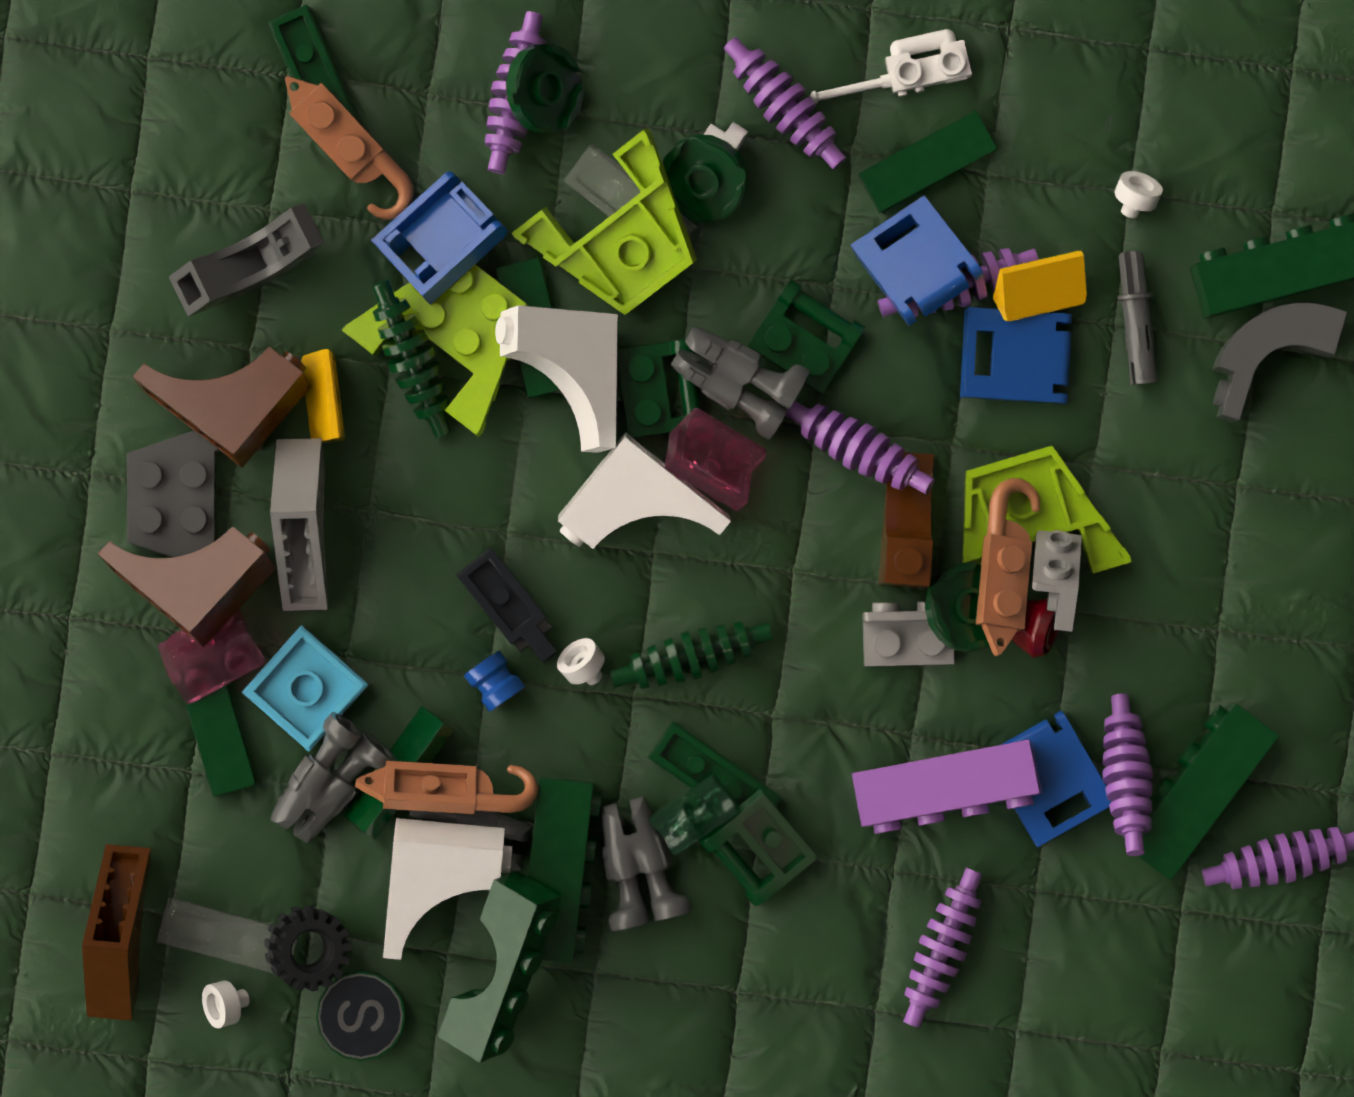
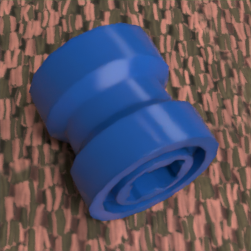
[464,650,526,712]

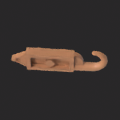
[285,76,414,220]
[976,478,1040,656]
[355,761,538,814]

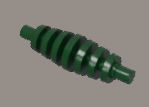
[372,279,451,438]
[610,621,773,689]

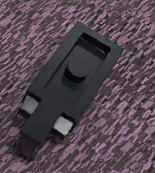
[456,547,558,663]

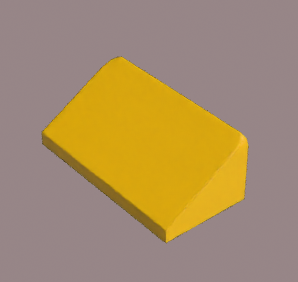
[993,251,1087,322]
[301,349,345,443]

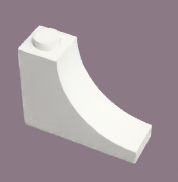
[495,306,618,453]
[558,432,731,549]
[383,818,512,960]

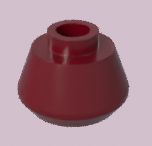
[1012,599,1059,658]

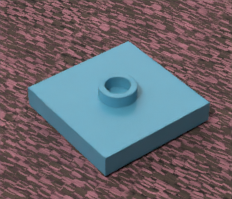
[242,625,369,752]

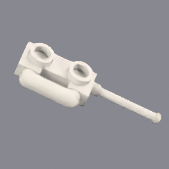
[810,29,972,104]

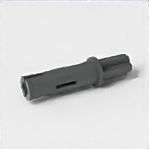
[1117,250,1159,385]

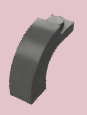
[169,203,324,317]
[1212,303,1347,423]

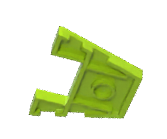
[512,127,697,315]
[342,265,528,437]
[962,446,1132,574]

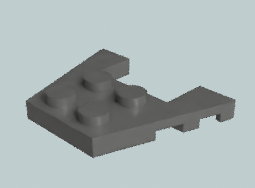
[127,431,263,584]

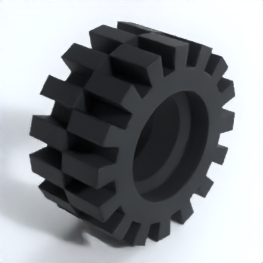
[264,905,352,991]

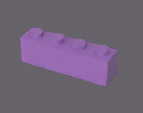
[852,740,1043,834]

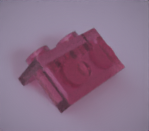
[664,408,766,512]
[157,608,265,704]

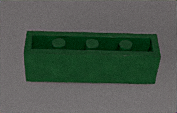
[1190,214,1354,319]
[1123,703,1279,880]
[528,776,602,964]

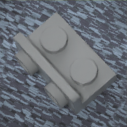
[1032,530,1082,632]
[862,602,954,666]

